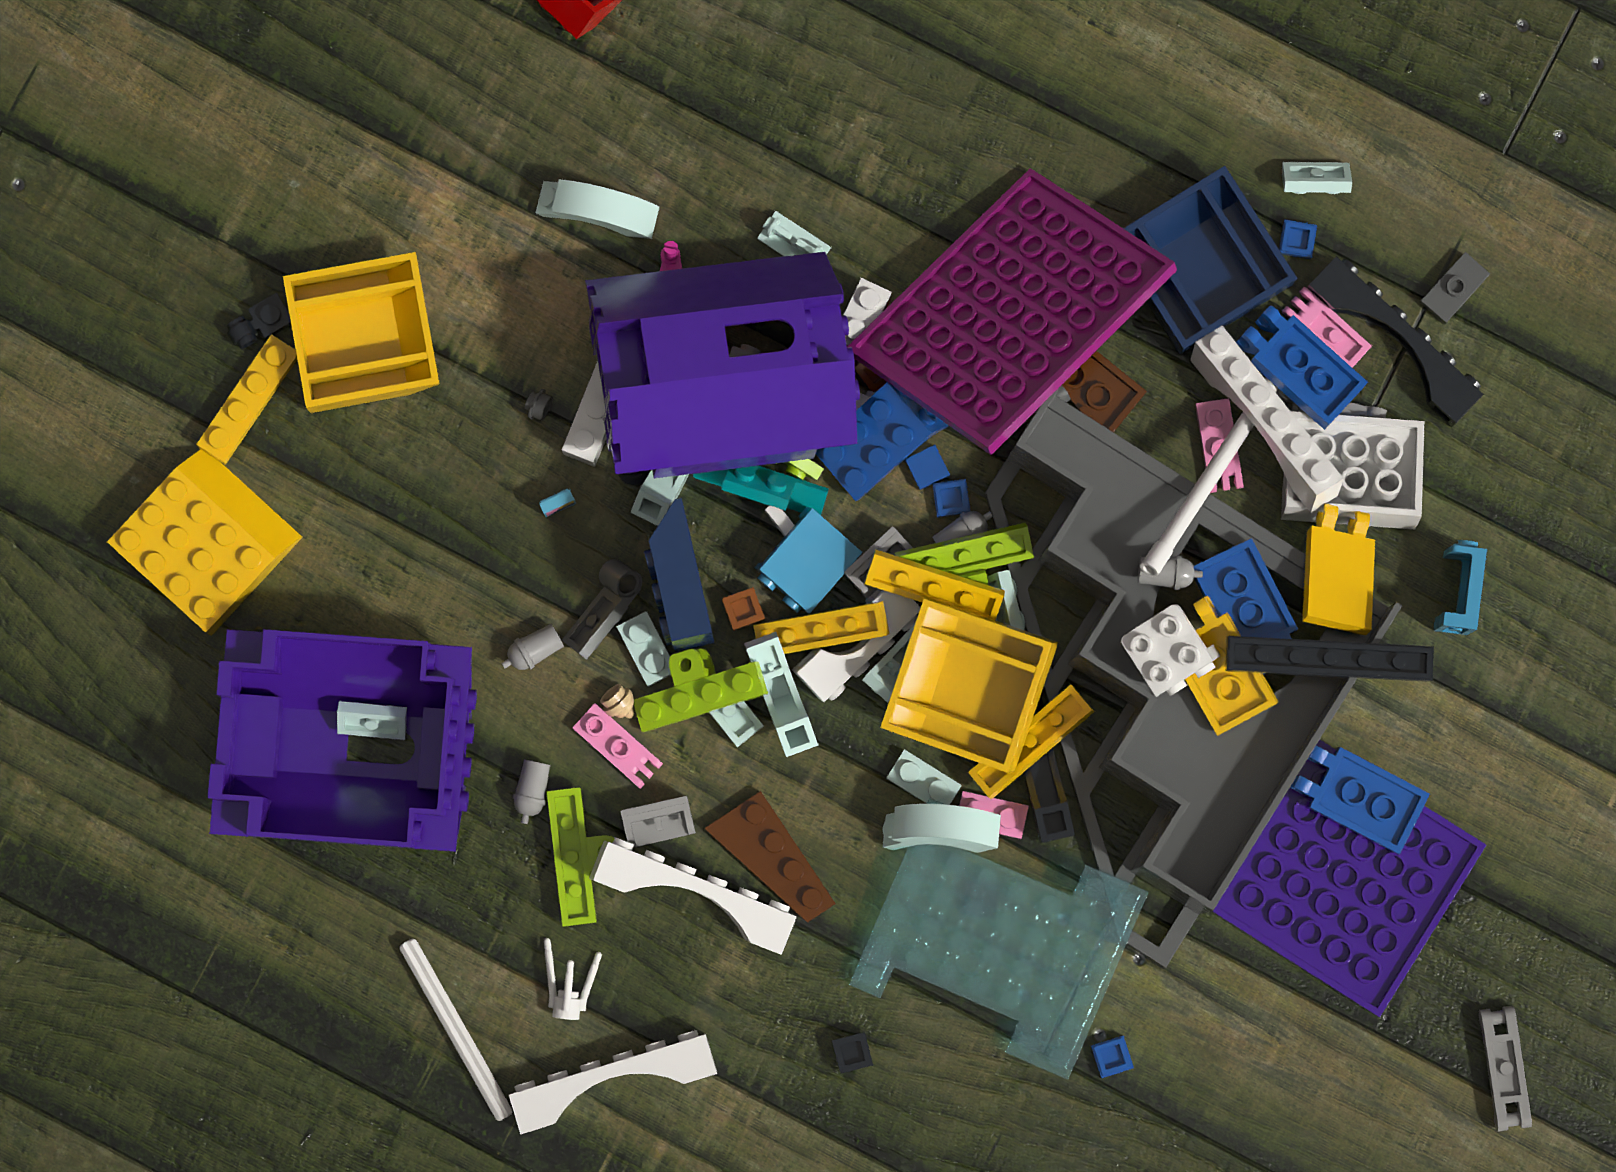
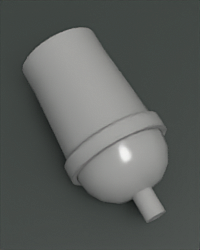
[933,511,993,543]
[1138,555,1203,590]
[501,624,564,670]
[512,759,550,824]

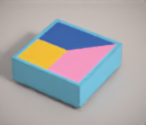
[539,489,576,517]

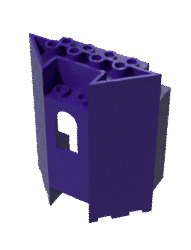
[585,252,860,479]
[208,629,477,852]

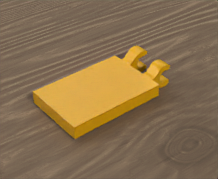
[1302,504,1375,635]
[1185,595,1278,736]

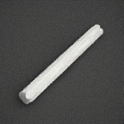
[400,939,513,1121]

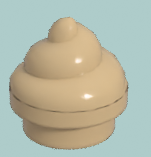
[600,684,634,718]

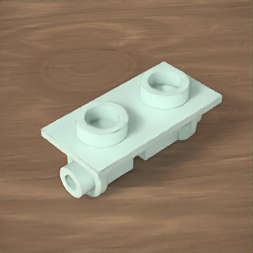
[757,211,831,256]

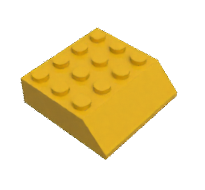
[283,252,440,413]
[107,449,303,636]
[880,598,1058,773]

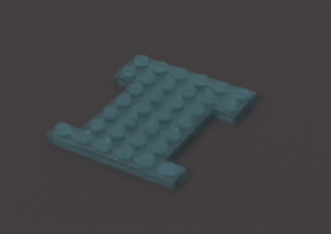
[849,797,1148,1080]

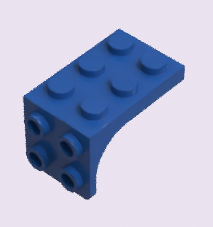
[816,382,949,501]

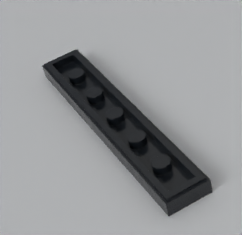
[1225,636,1434,682]

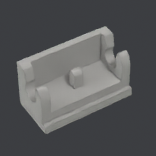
[844,526,913,599]
[620,796,696,848]

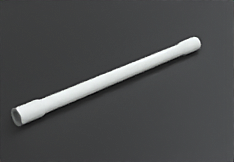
[1140,377,1278,577]

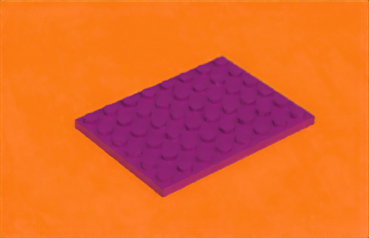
[847,168,1177,455]

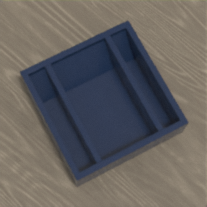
[1123,166,1297,355]
[644,498,715,652]

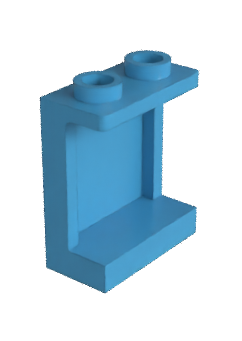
[755,506,862,614]
[1433,540,1487,635]

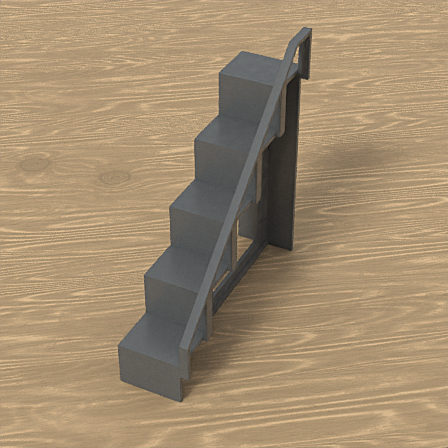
[985,388,1402,968]

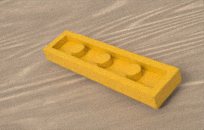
[196,334,297,465]
[865,549,1005,620]
[753,601,890,654]
[968,685,1095,800]

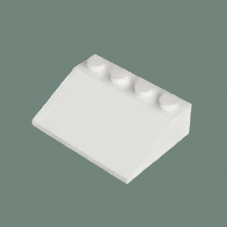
[1281,411,1424,530]

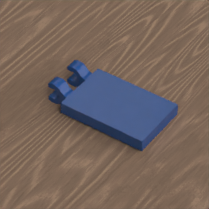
[1236,305,1368,430]
[1194,538,1298,674]
[1290,746,1430,854]

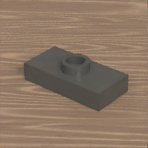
[1420,252,1490,325]

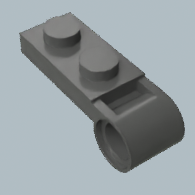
[561,559,642,660]

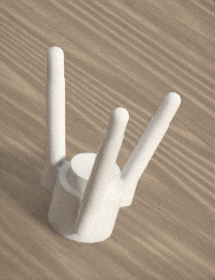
[544,938,602,1020]

